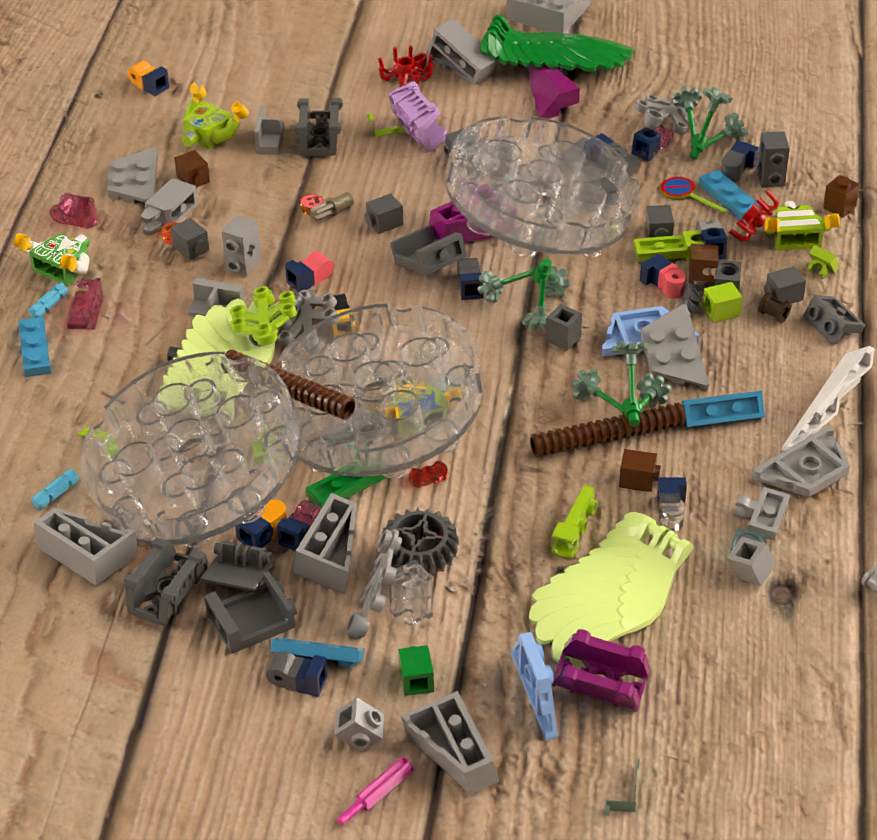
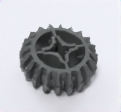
[382,507,459,579]

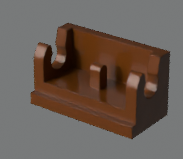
[689,244,719,283]

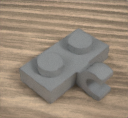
[733,487,790,541]

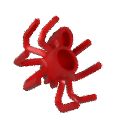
[378,45,434,87]
[728,189,779,241]

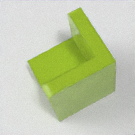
[702,282,743,323]

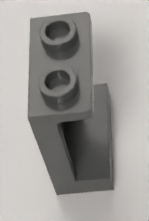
[390,225,467,275]
[204,571,297,654]

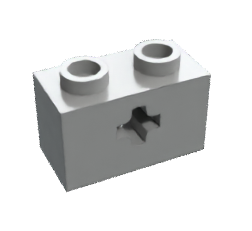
[221,215,262,277]

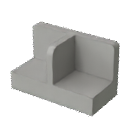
[254,106,285,155]
[188,278,245,317]

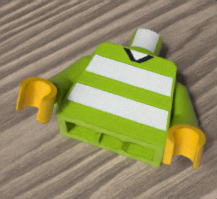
[763,201,840,250]

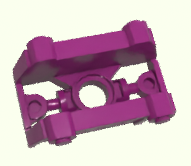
[551,629,650,712]

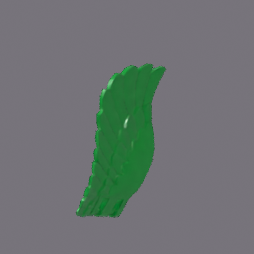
[481,15,634,72]

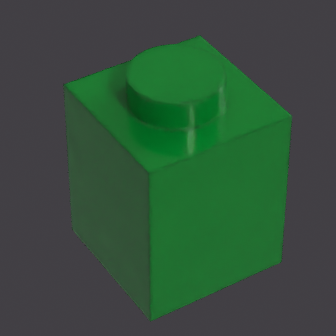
[398,645,434,696]

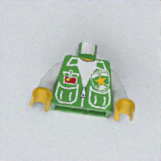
[13,233,90,286]

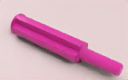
[337,757,414,826]

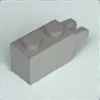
[141,178,198,235]

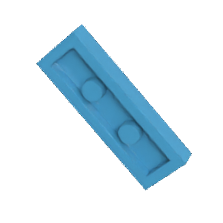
[699,170,761,220]
[18,316,51,377]
[681,390,765,427]
[270,637,365,667]

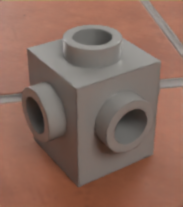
[334,698,384,752]

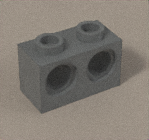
[757,131,790,187]

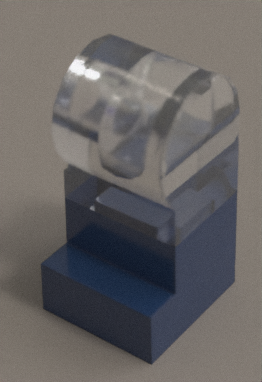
[657,477,687,531]

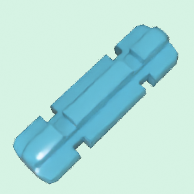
[28,283,68,318]
[31,469,79,510]

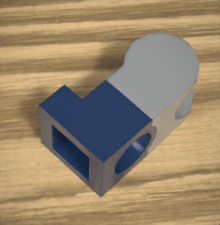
[696,219,727,259]

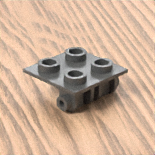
[200,541,274,591]

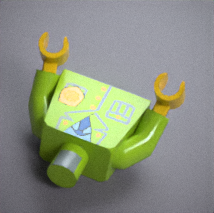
[181,83,248,149]

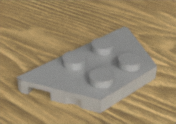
[107,147,158,204]
[640,304,709,391]
[752,425,850,498]

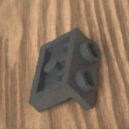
[803,295,866,344]

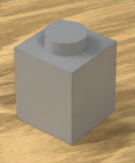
[727,536,776,586]

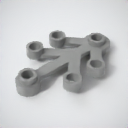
[634,94,697,135]
[277,290,339,357]
[346,529,402,638]

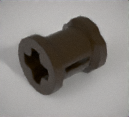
[758,292,792,323]

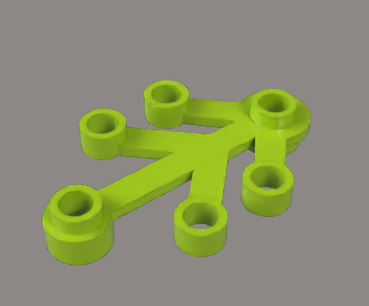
[230,286,297,346]

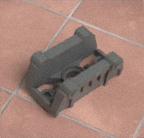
[295,98,343,157]
[124,537,208,626]

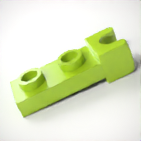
[633,230,704,262]
[551,485,598,559]

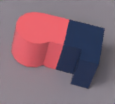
[285,251,334,292]
[639,254,686,299]

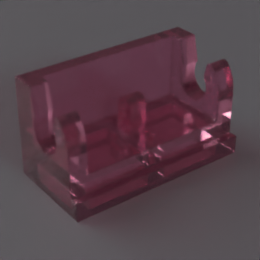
[67,278,104,330]

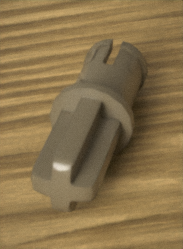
[310,192,354,221]

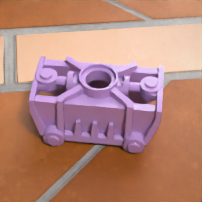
[388,82,447,152]

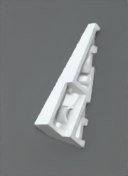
[781,346,875,451]

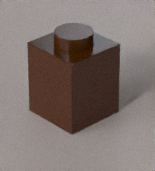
[174,150,210,188]
[823,175,860,218]
[619,449,661,492]

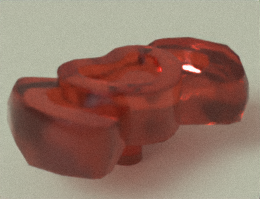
[408,460,449,488]

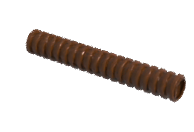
[221,349,356,420]
[530,402,686,457]

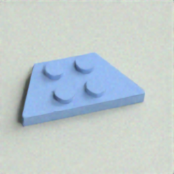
[602,306,699,357]
[510,632,558,741]

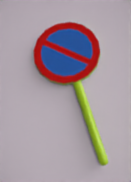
[660,177,727,213]

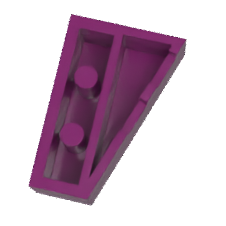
[429,186,517,243]

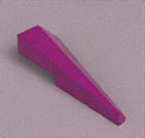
[526,63,580,121]

